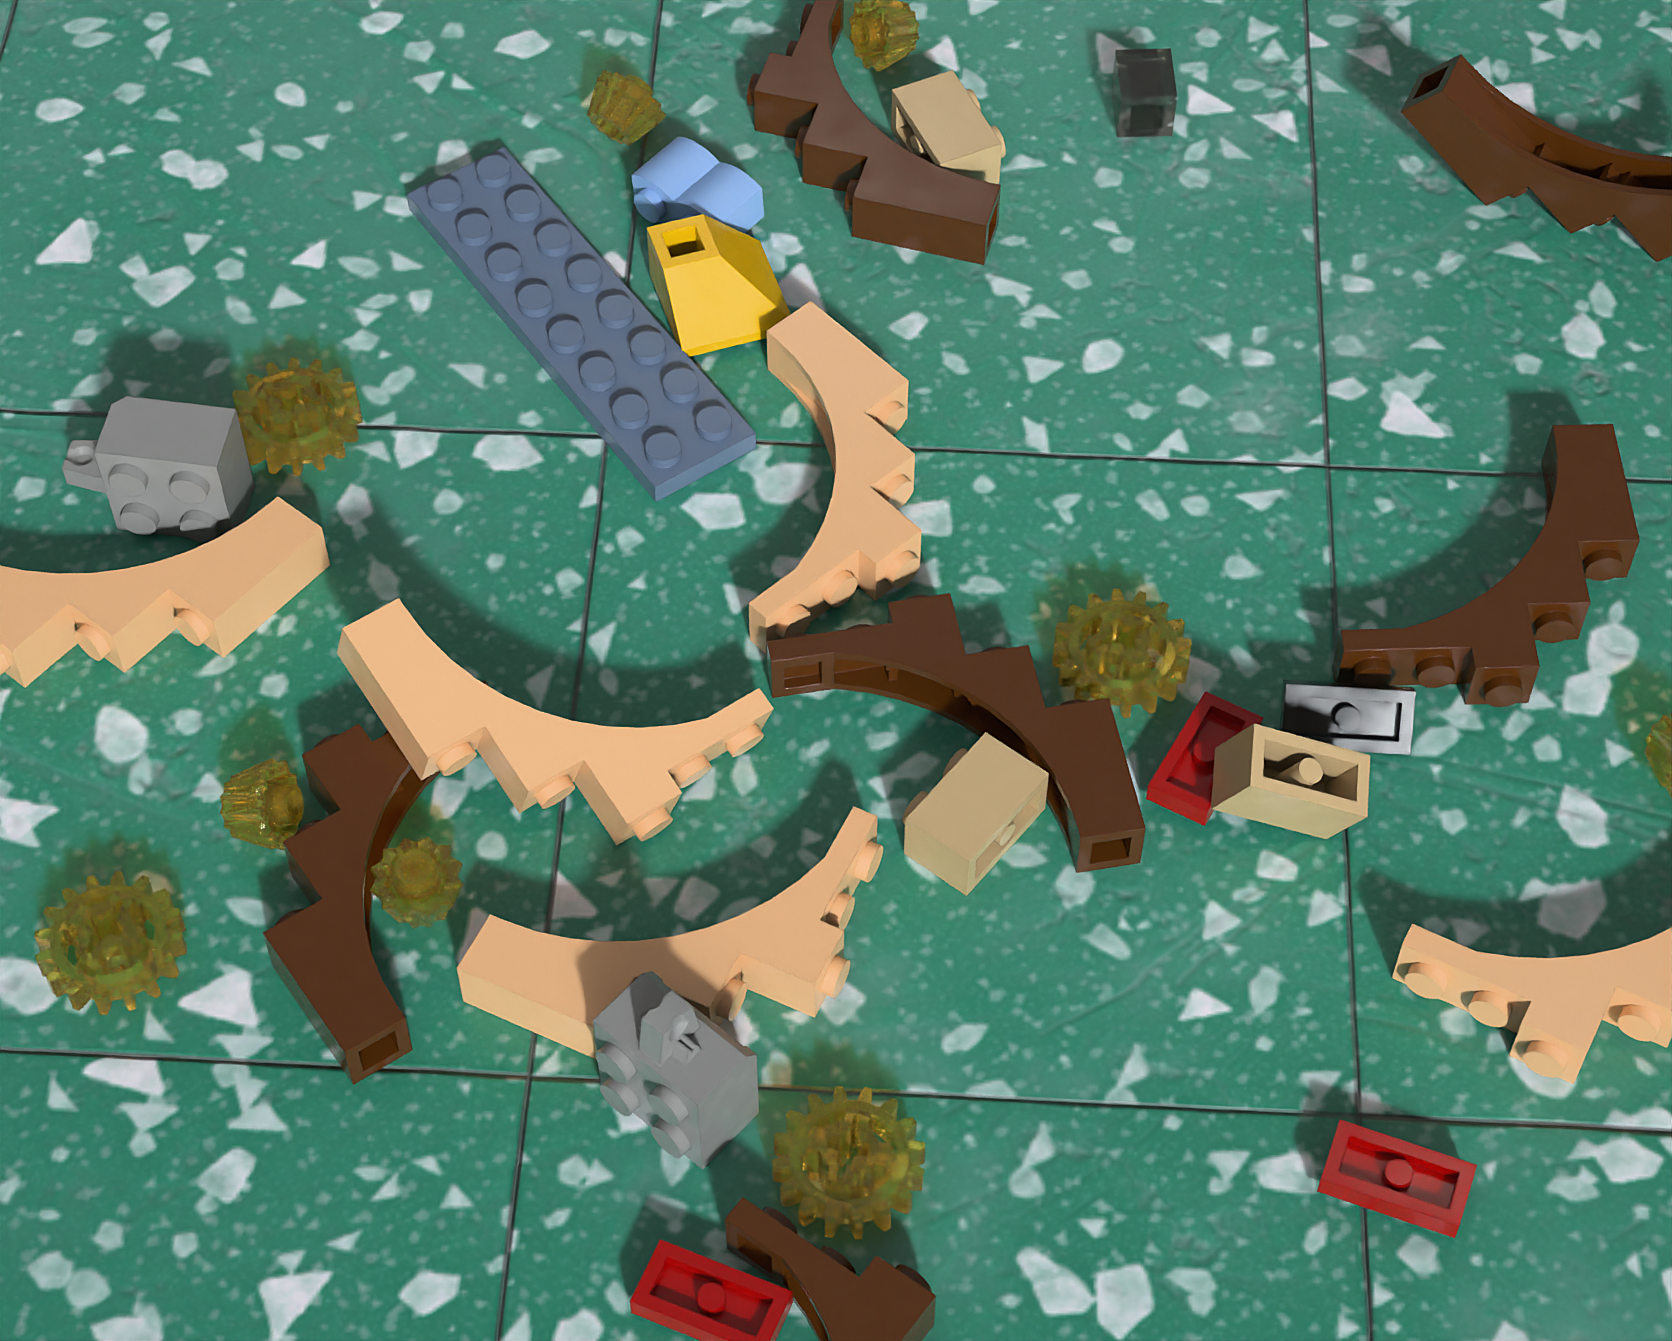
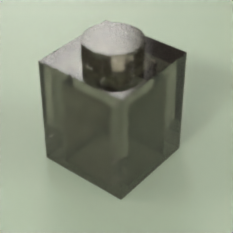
[1111,48,1177,137]

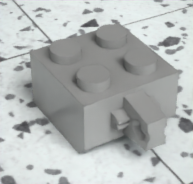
[62,396,255,542]
[593,971,759,1170]

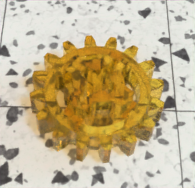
[232,357,363,476]
[1052,588,1192,718]
[34,871,187,1015]
[772,1086,925,1240]

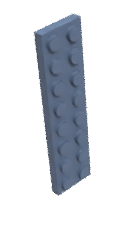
[407,147,756,502]

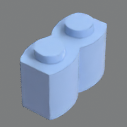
[631,136,764,233]

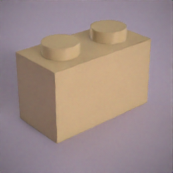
[891,70,1006,184]
[1211,724,1370,839]
[902,732,1049,896]

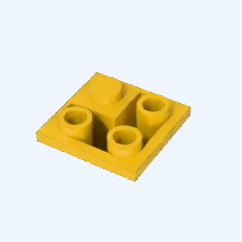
[647,214,791,357]

